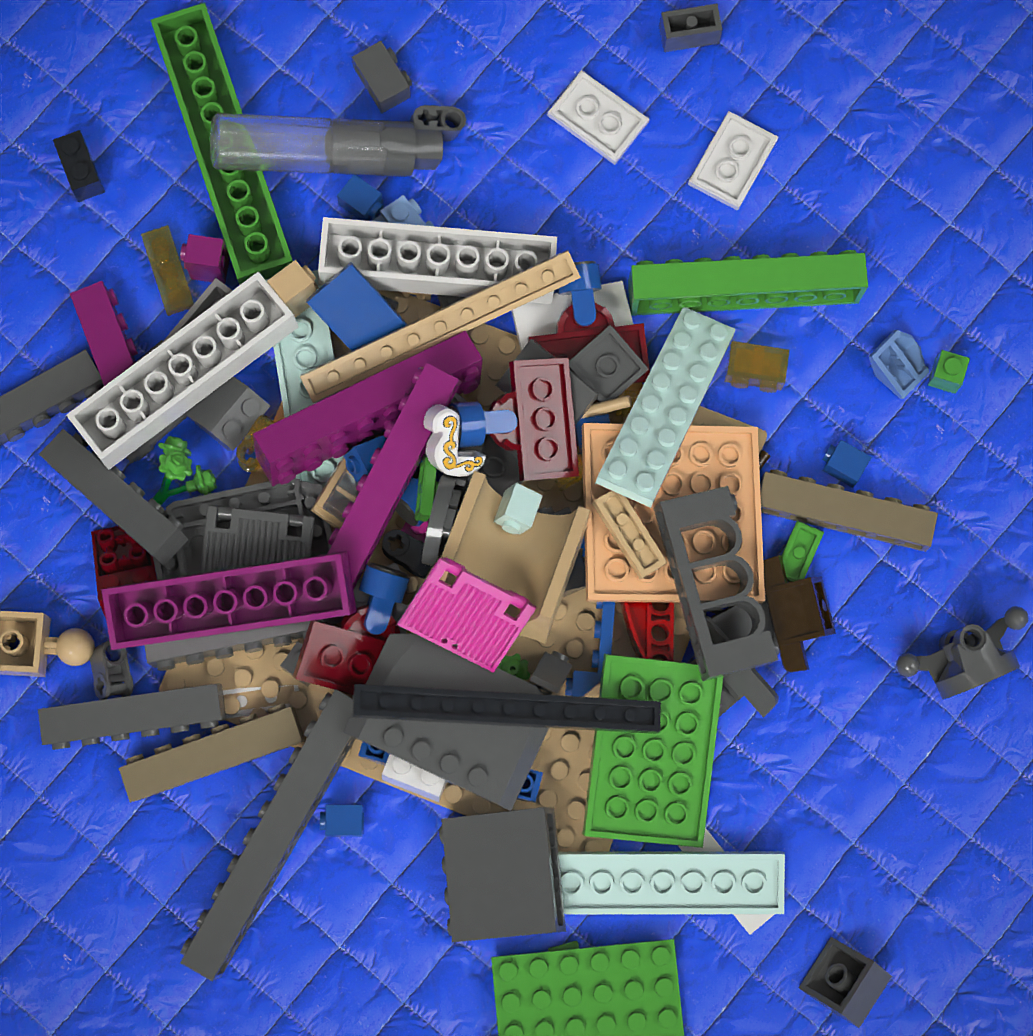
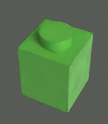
[928,350,970,394]

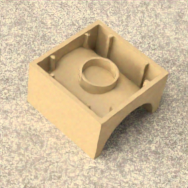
[440,471,590,644]

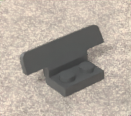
[686,615,779,718]

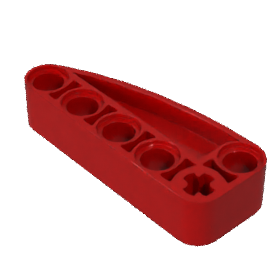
[620,602,674,661]

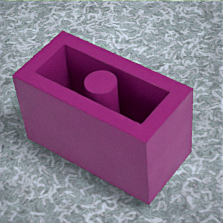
[180,234,230,284]

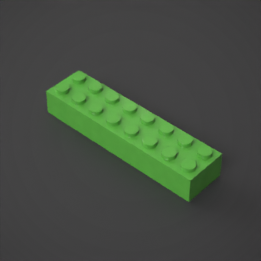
[628,250,868,316]

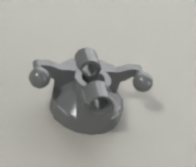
[896,606,1028,700]

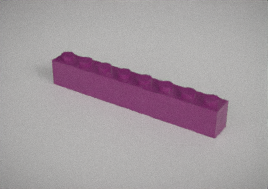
[328,363,462,591]

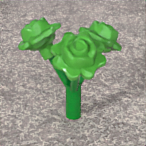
[152,436,217,506]

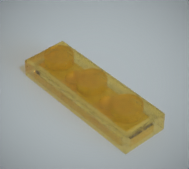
[141,225,194,316]

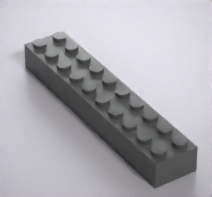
[180,689,356,981]

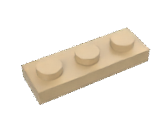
[592,490,667,580]

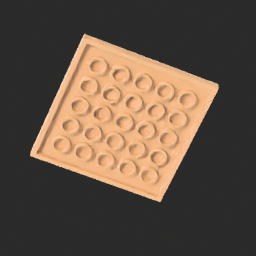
[582,423,765,603]

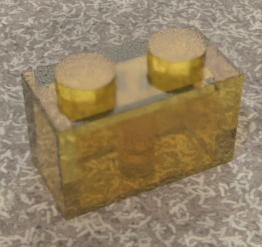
[724,341,790,393]

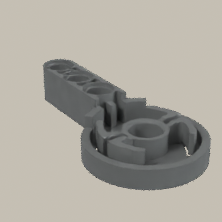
[421,410,487,566]

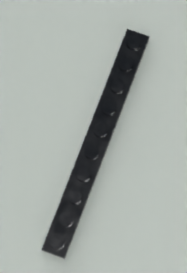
[352,684,661,734]

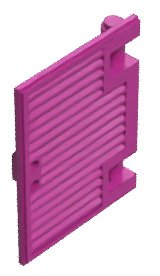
[397,557,537,673]

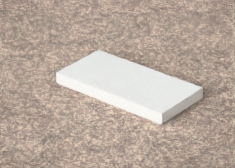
[511,281,633,351]

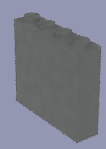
[439,807,566,942]

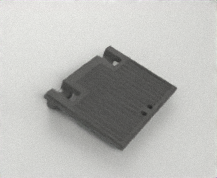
[200,505,314,573]

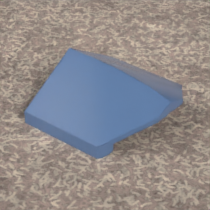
[869,330,929,399]

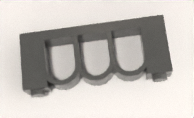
[654,486,779,682]

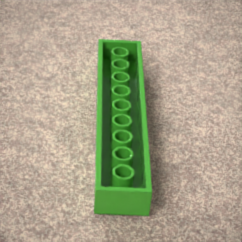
[150,3,293,285]

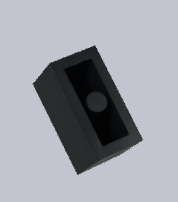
[53,130,105,202]

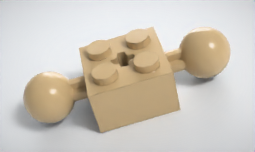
[0,611,95,677]

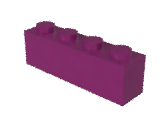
[70,281,138,386]

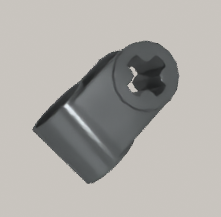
[89,640,133,700]

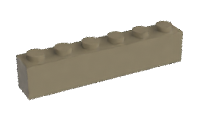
[760,470,938,552]
[119,703,306,802]

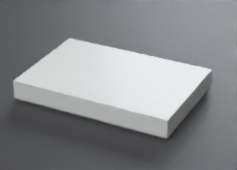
[547,70,649,165]
[688,111,778,211]

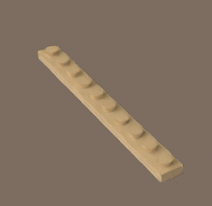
[300,250,581,403]

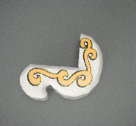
[424,404,486,477]

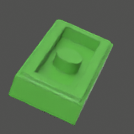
[415,457,439,522]
[781,520,824,582]

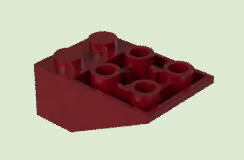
[91,526,157,618]

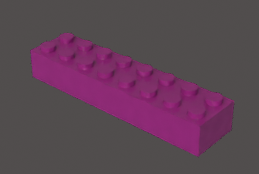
[253,331,483,487]
[102,551,357,650]

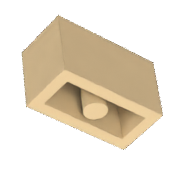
[267,260,319,318]

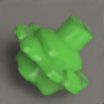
[497,654,531,680]

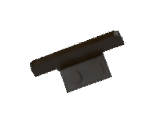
[763,555,836,672]

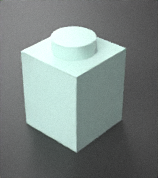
[494,483,543,535]

